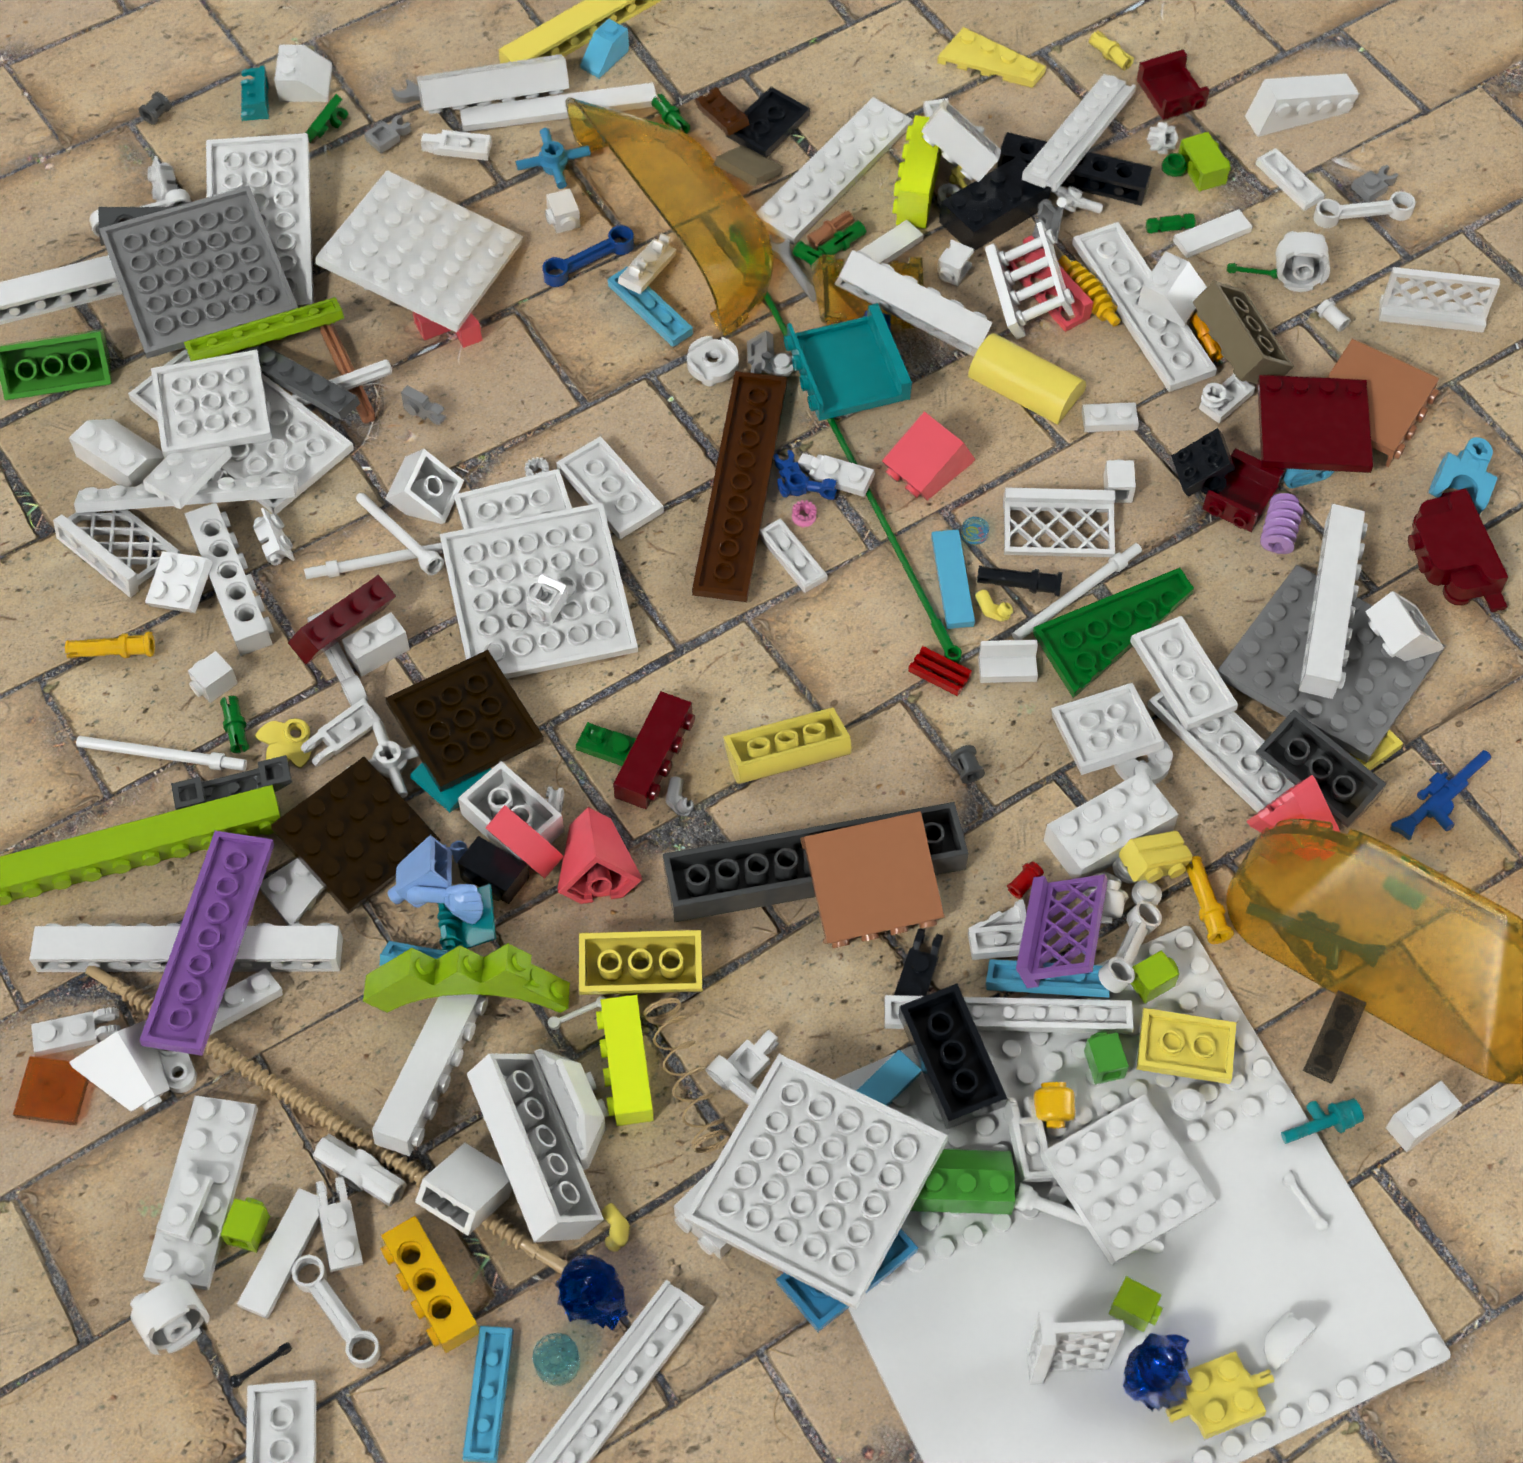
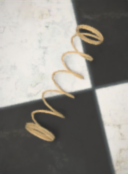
[643,998,731,1153]

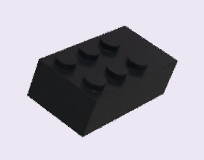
[939,156,1051,251]
[898,984,1007,1129]

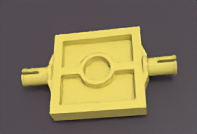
[1165,1351,1274,1440]

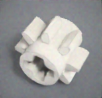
[1147,122,1179,154]

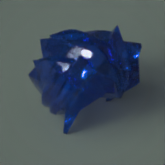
[555,1254,628,1331]
[1123,1333,1193,1411]

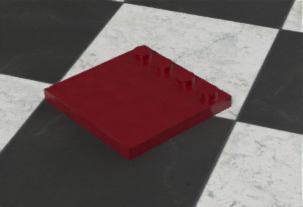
[1257,375,1373,473]

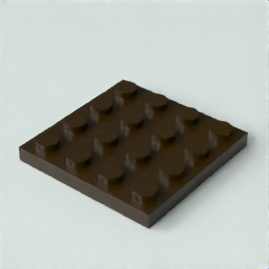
[386,650,544,792]
[271,756,440,914]

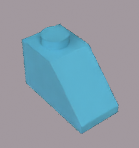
[580,19,629,79]

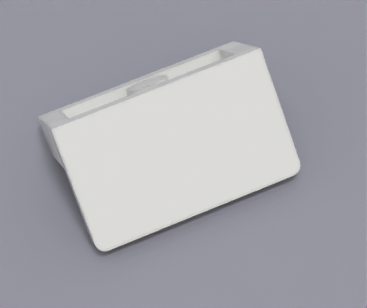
[978,640,1038,683]

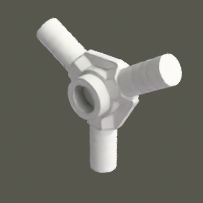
[1051,185,1103,214]

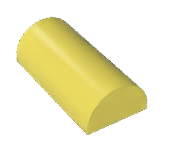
[968,333,1086,425]
[723,707,851,784]
[579,930,703,995]

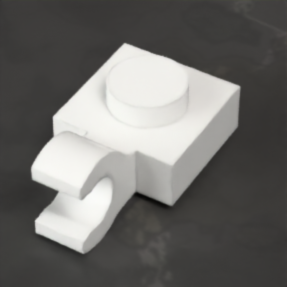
[727,1030,779,1083]

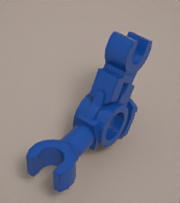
[774,450,837,500]

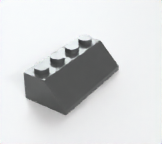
[1256,709,1386,828]

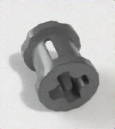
[138,92,172,125]
[951,745,985,784]

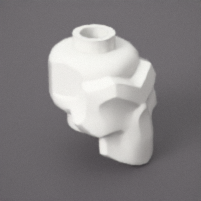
[1082,872,1129,924]

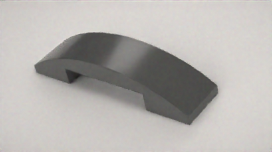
[171,755,292,810]

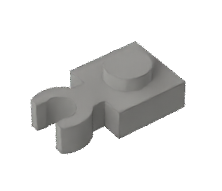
[364,115,411,154]
[1351,165,1398,202]
[747,330,774,374]
[401,385,446,425]

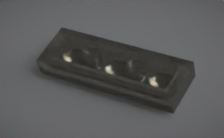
[1303,990,1367,1084]

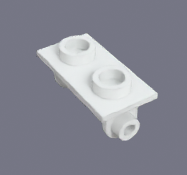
[147,156,179,205]
[253,508,295,565]

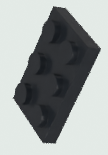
[726,87,810,158]

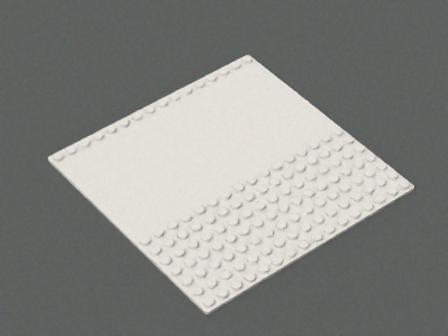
[834,926,1451,1463]

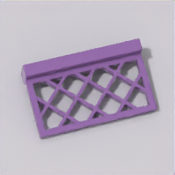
[1016,874,1108,988]

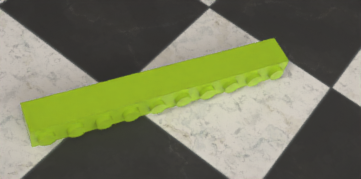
[0,785,282,906]

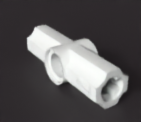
[313,1134,407,1207]

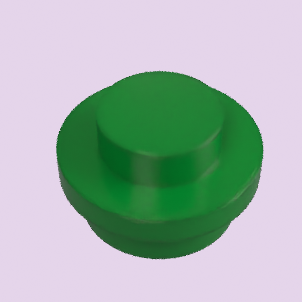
[1162,153,1187,177]

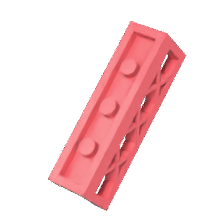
[1006,235,1093,332]

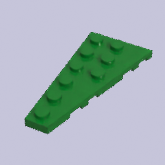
[1033,567,1194,698]

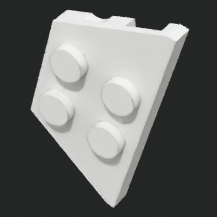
[143,446,232,509]

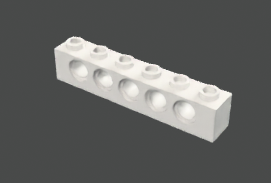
[184,503,274,656]

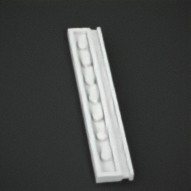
[1022,74,1136,192]
[526,1280,704,1463]

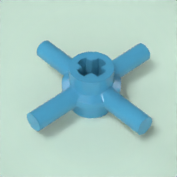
[515,128,591,189]

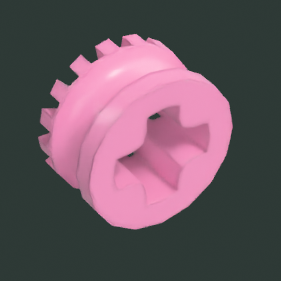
[792,500,817,527]

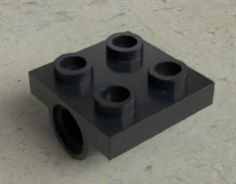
[1171,428,1235,497]

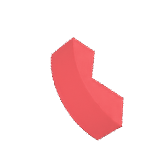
[412,311,482,348]
[485,805,564,879]

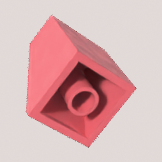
[882,411,976,500]

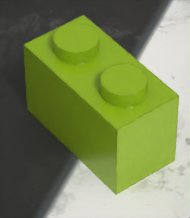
[1178,132,1231,192]

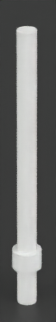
[304,543,443,580]
[1012,543,1142,640]
[76,736,247,771]

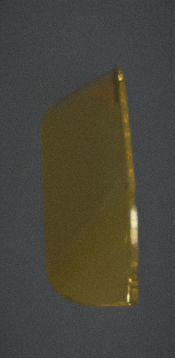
[565,97,774,337]
[1226,819,1523,1084]

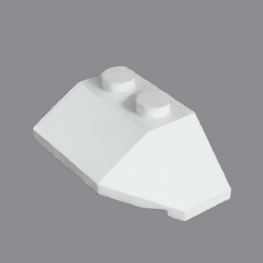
[534,1049,609,1170]

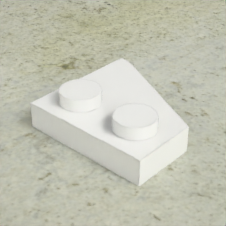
[968,899,1026,960]

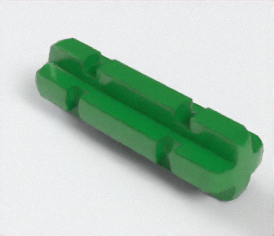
[1145,213,1196,234]

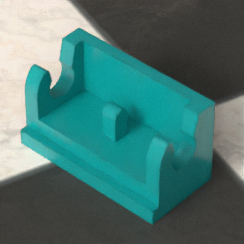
[241,65,269,121]

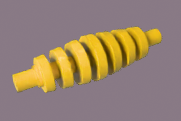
[1058,255,1121,327]

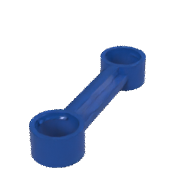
[542,225,634,287]

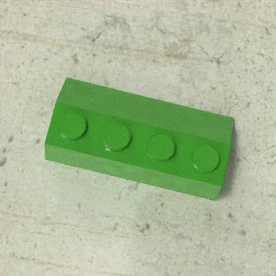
[0,329,112,400]
[910,1149,1015,1214]

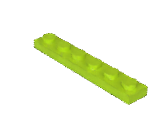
[184,297,344,361]

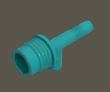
[1281,1098,1364,1144]

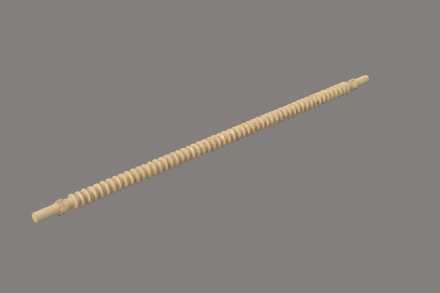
[85,966,569,1275]

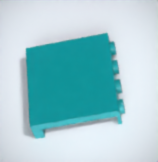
[784,303,912,421]

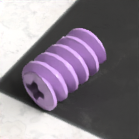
[1260,493,1303,554]

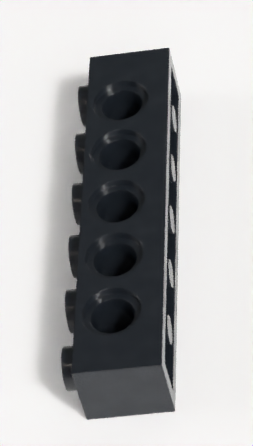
[997,132,1152,206]

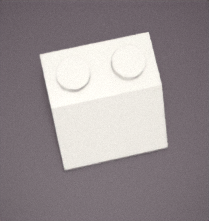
[274,45,332,102]
[1138,251,1207,327]
[385,449,464,524]
[1365,591,1444,661]

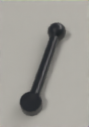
[229,1342,292,1388]

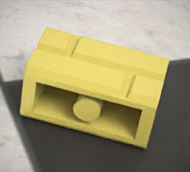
[1119,831,1193,883]

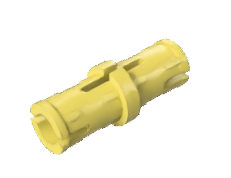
[1089,30,1134,71]

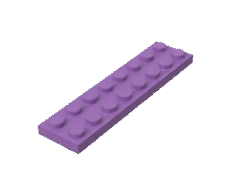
[139,831,274,1056]

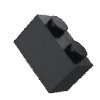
[457,836,529,904]

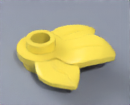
[255,718,311,768]

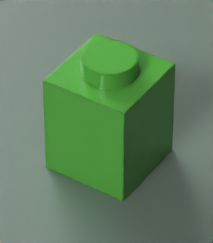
[1084,1032,1129,1085]

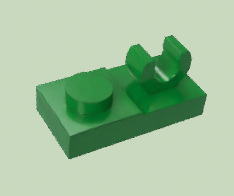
[306,94,349,143]
[576,722,636,766]

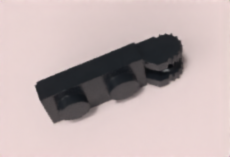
[894,928,943,996]

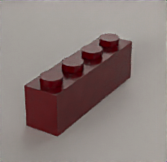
[288,574,396,664]
[613,691,695,810]

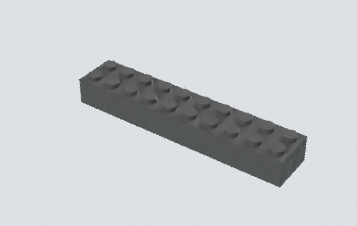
[663,802,969,923]

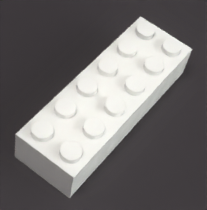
[467,1053,604,1242]

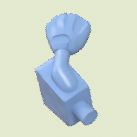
[387,835,483,924]

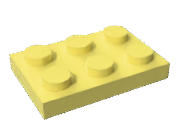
[1136,1008,1237,1084]

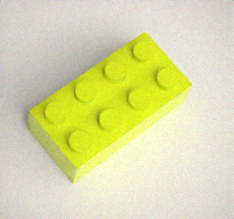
[892,115,942,229]

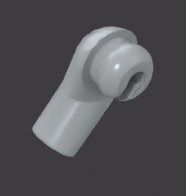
[666,777,694,816]

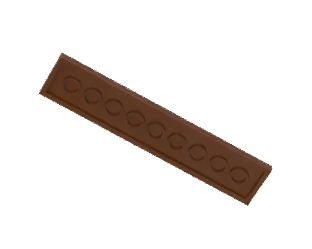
[692,371,787,603]

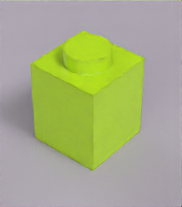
[1130,950,1179,1004]
[220,1197,270,1253]
[1108,1276,1163,1332]

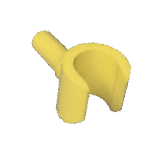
[949,165,967,189]

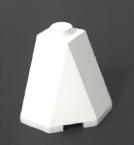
[69,1020,170,1112]

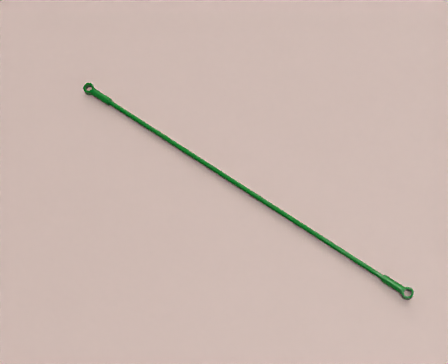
[728,226,962,663]

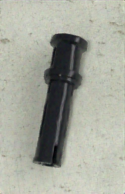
[977,566,1063,597]

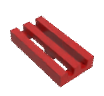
[908,646,972,696]

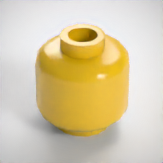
[1034,1082,1076,1129]

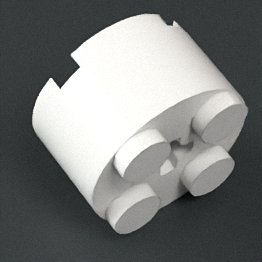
[1276,231,1330,292]
[130,1275,209,1355]

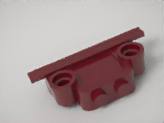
[1408,488,1509,612]

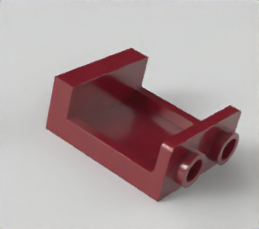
[1136,49,1210,120]
[1202,448,1284,532]

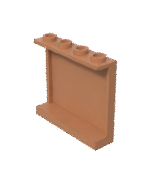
[1327,339,1439,467]
[800,811,944,948]

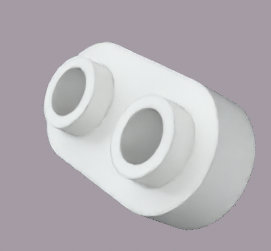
[158,1049,197,1093]

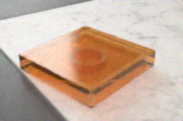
[13,1056,89,1125]

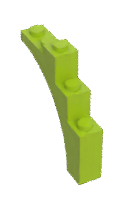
[363,943,570,1013]

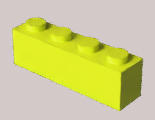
[596,995,654,1126]

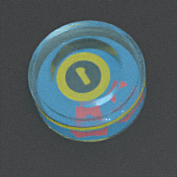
[961,517,989,545]

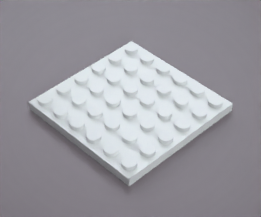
[315,170,523,333]
[440,502,638,679]
[684,1054,948,1310]

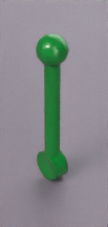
[1227,263,1278,279]

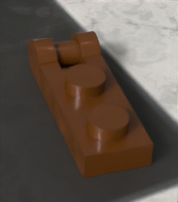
[695,87,750,136]

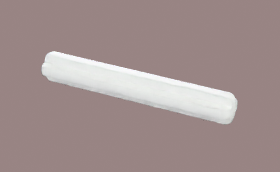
[292,360,392,406]

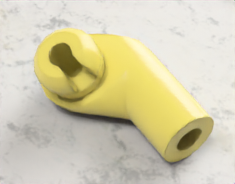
[975,590,1013,622]
[601,1203,630,1252]

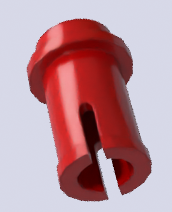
[1007,861,1044,899]

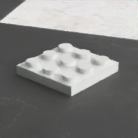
[1051,683,1164,775]

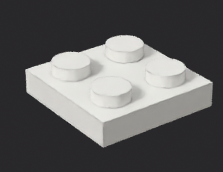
[145,551,213,613]

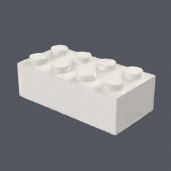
[1044,770,1179,879]

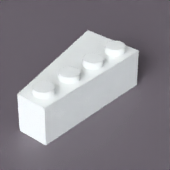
[1245,74,1359,137]

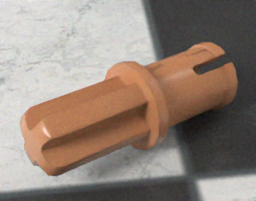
[807,211,854,249]

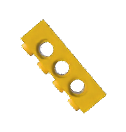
[380,1216,479,1353]

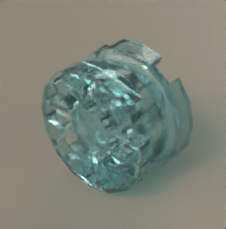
[533,1333,580,1386]

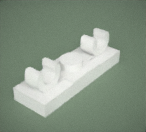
[618,233,677,294]

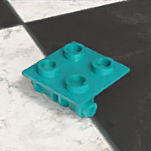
[437,884,496,952]

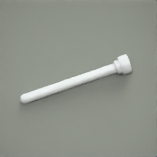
[356,493,444,575]
[1014,1182,1164,1253]

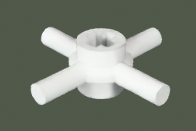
[346,721,418,798]

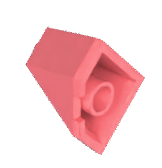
[1246,775,1344,862]
[557,807,642,904]

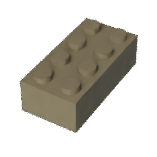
[1192,281,1294,385]

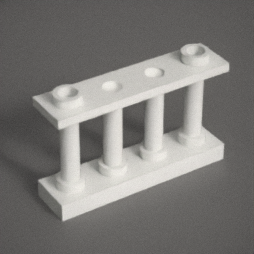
[985,222,1075,340]

